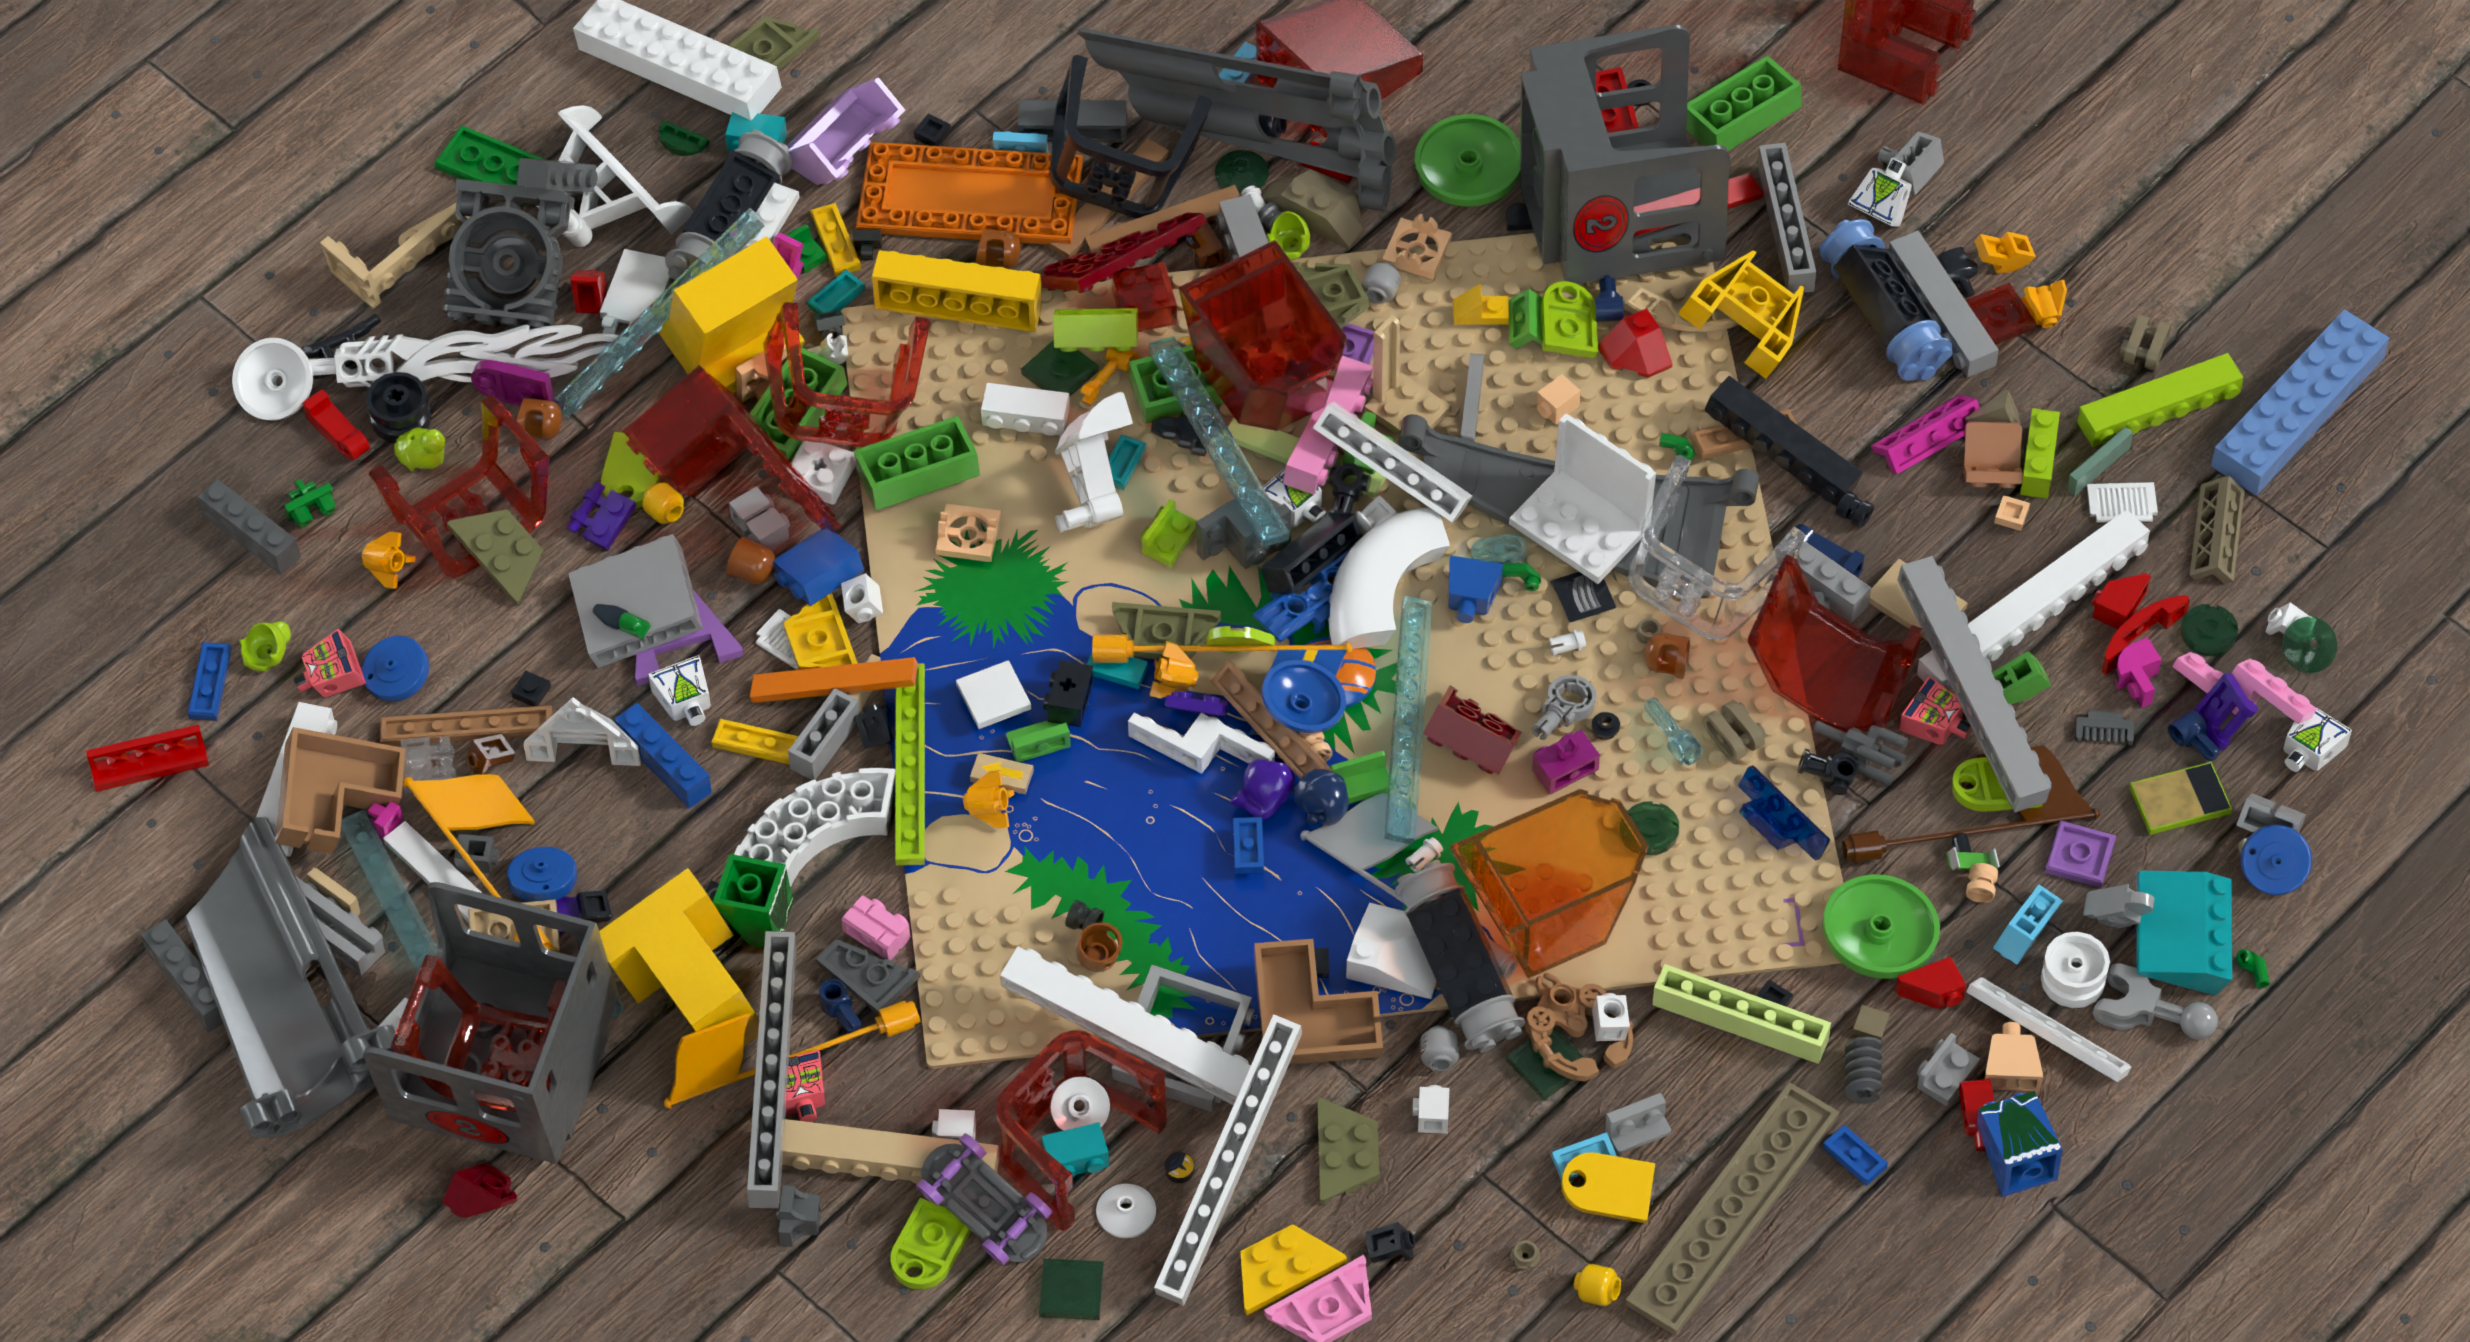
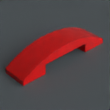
[2102,595,2190,675]

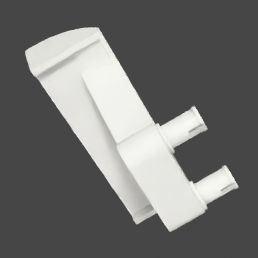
[537,105,694,247]
[1055,392,1133,533]

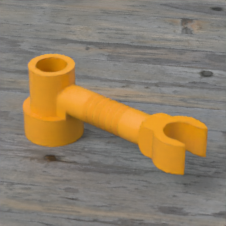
[1080,347,1139,405]

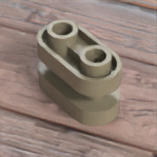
[2120,314,2172,371]
[1703,700,1766,762]

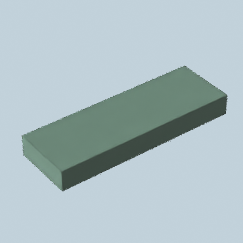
[2067,427,2133,497]

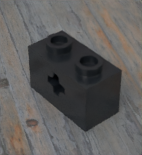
[1043,660,1093,727]

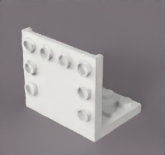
[1509,413,1656,584]

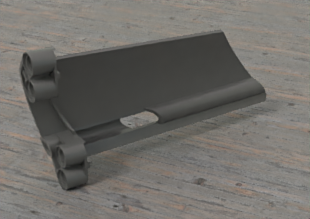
[185,817,402,1138]

